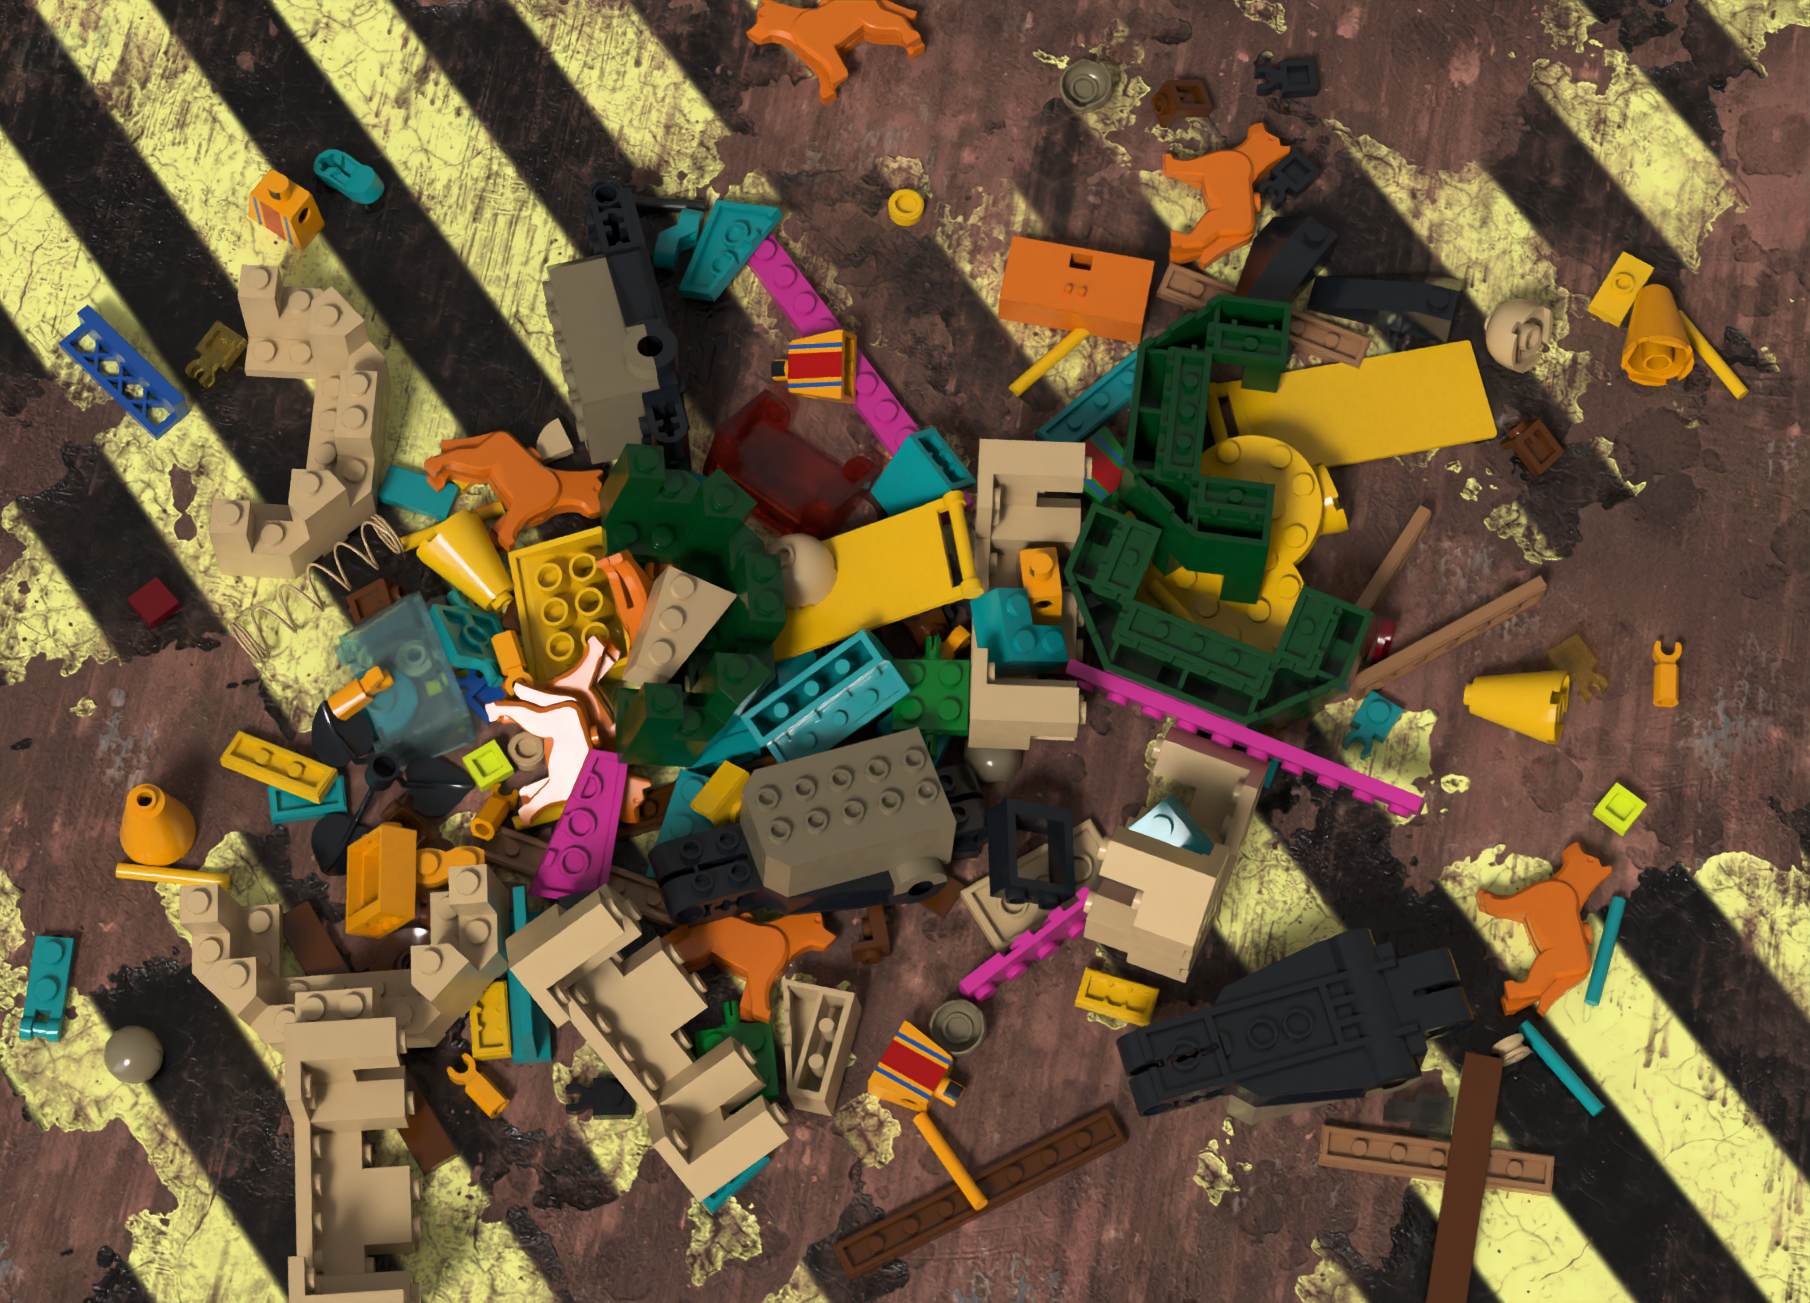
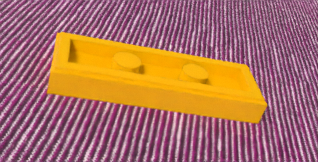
[220,731,339,805]

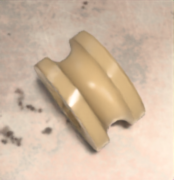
[1491,1033,1531,1067]

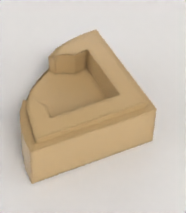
[536,418,574,466]

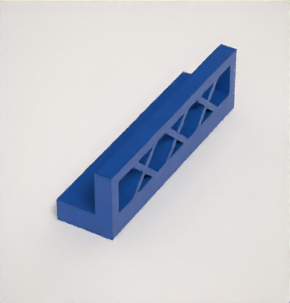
[59,304,189,441]

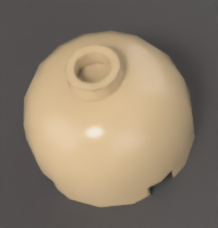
[1484,298,1553,373]
[765,533,837,610]

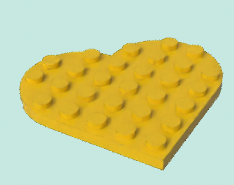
[1125,435,1324,655]

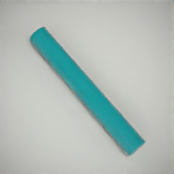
[1584,896,1626,1006]
[1517,1020,1605,1117]

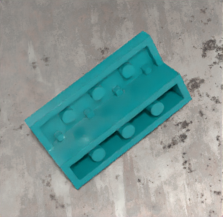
[740,629,913,763]

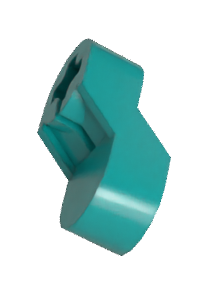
[313,149,384,204]
[653,207,704,271]

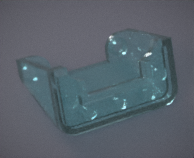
[333,590,476,770]

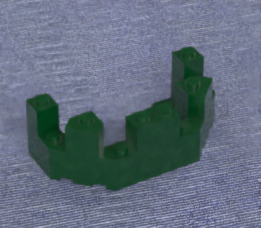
[1118,294,1292,605]
[599,443,786,767]
[1063,502,1379,731]

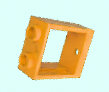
[345,822,417,939]

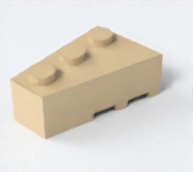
[622,565,737,687]
[781,978,862,1116]

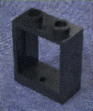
[987,798,1076,910]

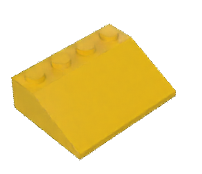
[508,526,630,685]

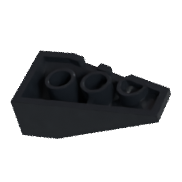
[1234,215,1339,303]
[1307,272,1463,344]

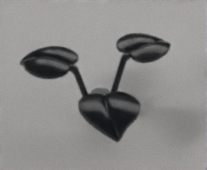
[311,700,474,876]

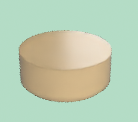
[508,731,545,771]

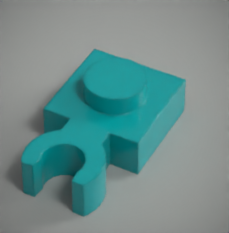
[1343,690,1403,760]

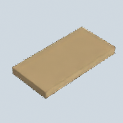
[960,819,1110,954]

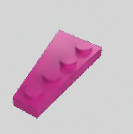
[527,748,628,899]
[959,886,1090,1003]

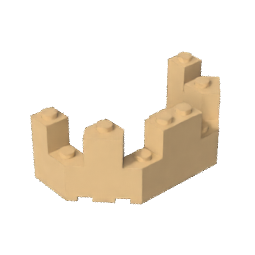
[209,264,391,579]
[968,439,1092,750]
[1083,726,1271,983]
[180,864,510,1057]
[505,883,789,1203]
[284,1017,422,1303]

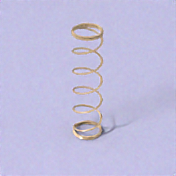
[230,513,404,662]

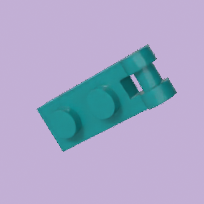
[19,936,76,1042]

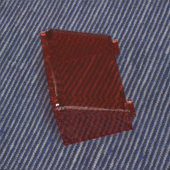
[702,389,883,541]

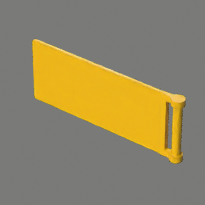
[1206,340,1497,469]
[773,490,984,663]

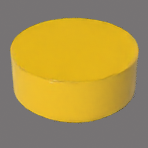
[888,189,924,226]

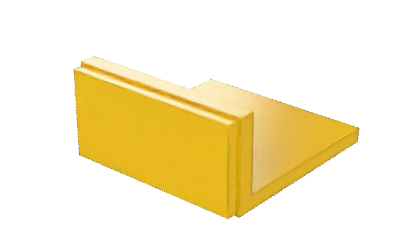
[689,760,750,828]

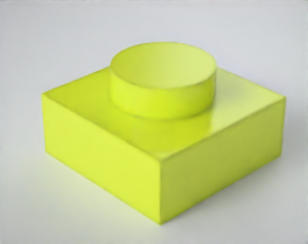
[462,739,514,793]
[1592,782,1647,837]

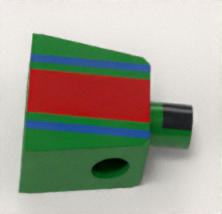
[1064,426,1130,515]

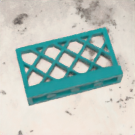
[507,886,552,1064]

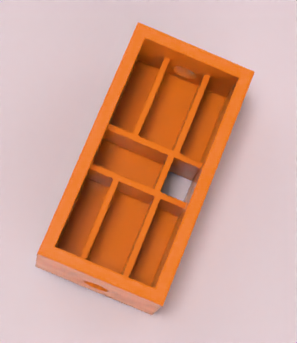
[998,236,1155,344]

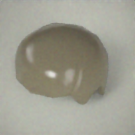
[1059,58,1113,113]
[961,739,1022,784]
[929,999,987,1058]
[104,1025,164,1084]

